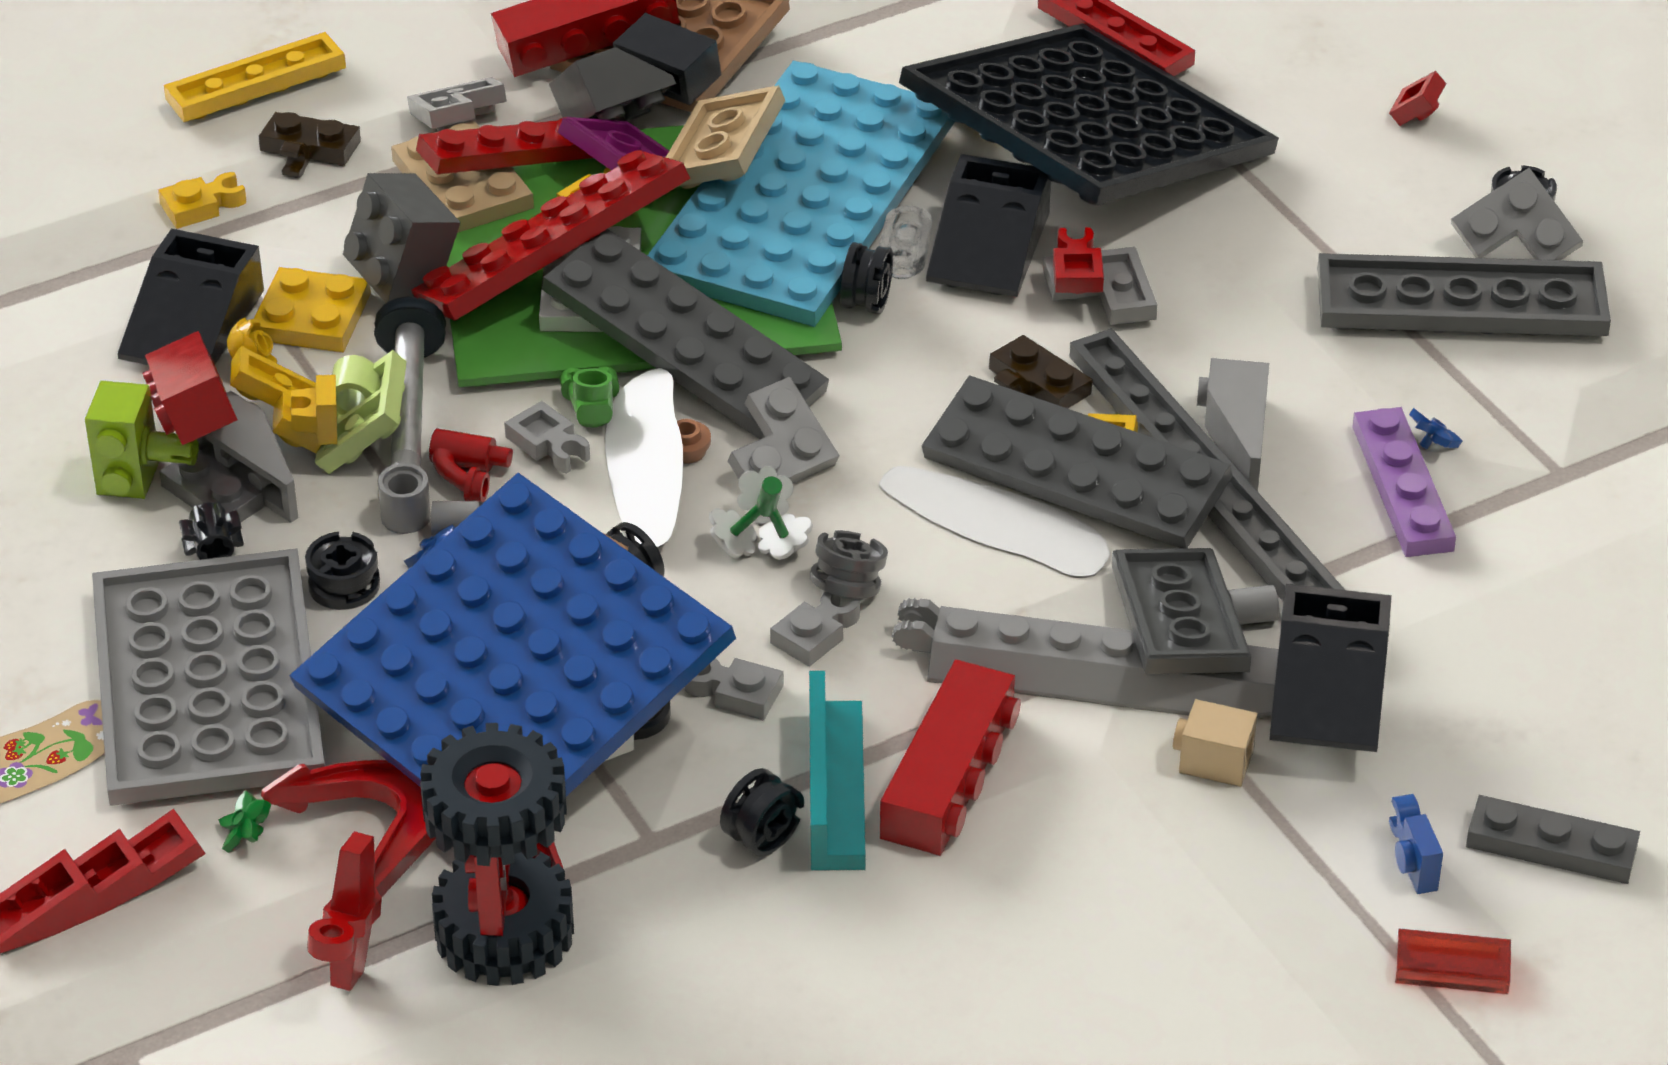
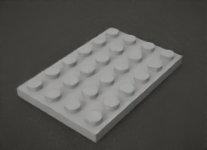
[92,548,325,806]

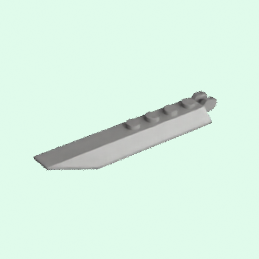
[892,598,1278,718]

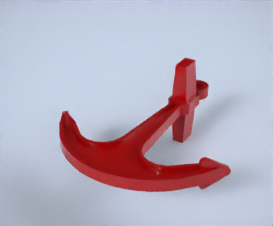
[261,760,563,991]

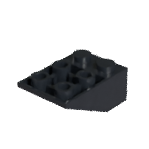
[926,154,1051,297]
[117,228,264,365]
[1269,584,1392,752]

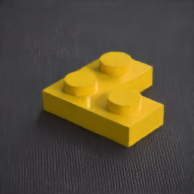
[230,346,321,453]

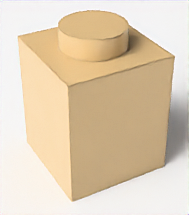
[1173,699,1258,787]

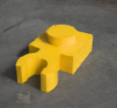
[158,172,247,229]

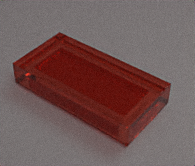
[1395,928,1511,994]

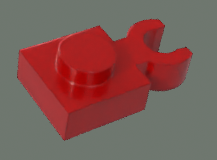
[1053,227,1104,294]

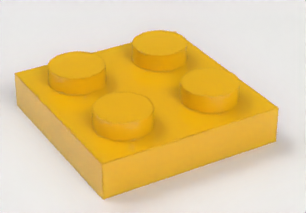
[254,267,371,353]

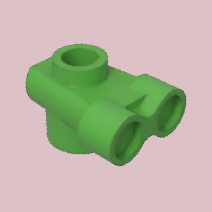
[560,366,620,428]

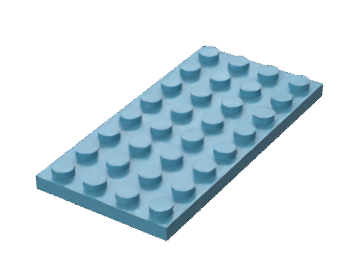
[647,60,956,327]

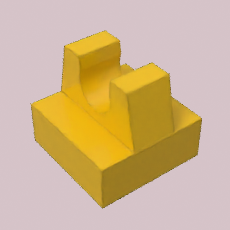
[291,375,337,445]

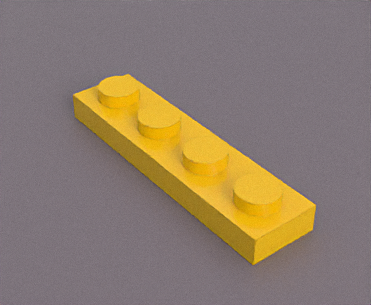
[163,32,346,122]

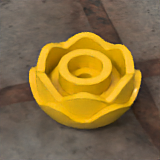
[227,317,278,363]

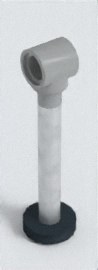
[374,296,446,534]

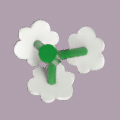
[709,466,813,560]

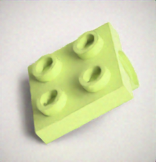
[315,350,407,474]

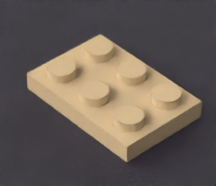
[666,85,786,189]
[391,120,534,233]

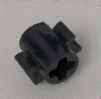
[179,501,244,560]

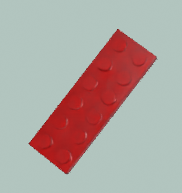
[411,150,690,321]

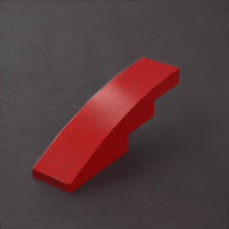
[0,809,206,954]

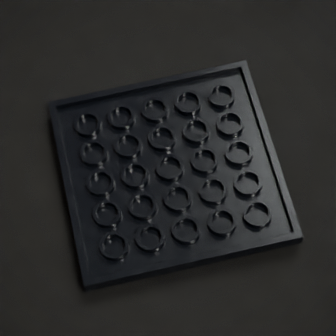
[899,23,1279,205]

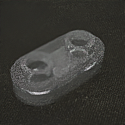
[879,206,932,279]

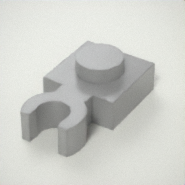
[504,401,590,474]
[770,591,860,667]
[685,658,784,720]

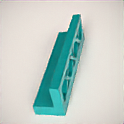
[809,671,866,870]

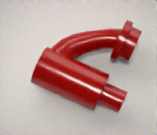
[429,428,513,502]

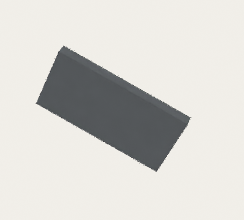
[1111,548,1251,674]

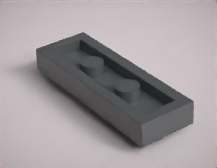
[1466,795,1640,884]

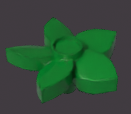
[218,790,272,853]

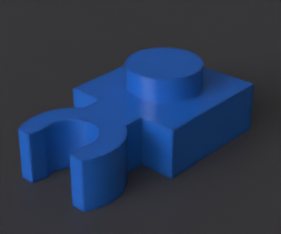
[1389,794,1443,894]

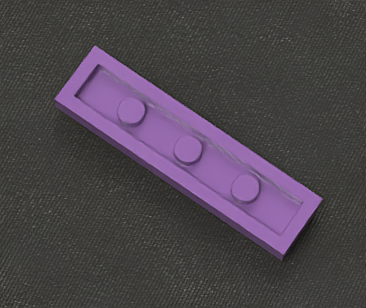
[1352,407,1456,557]

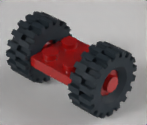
[420,723,574,986]

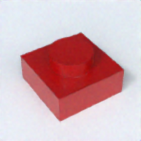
[1389,71,1447,126]

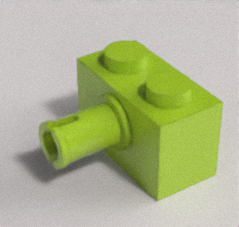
[85,380,199,499]

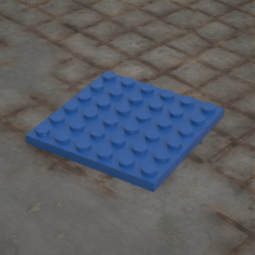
[289,473,736,797]

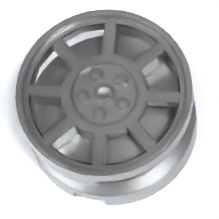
[810,530,888,598]

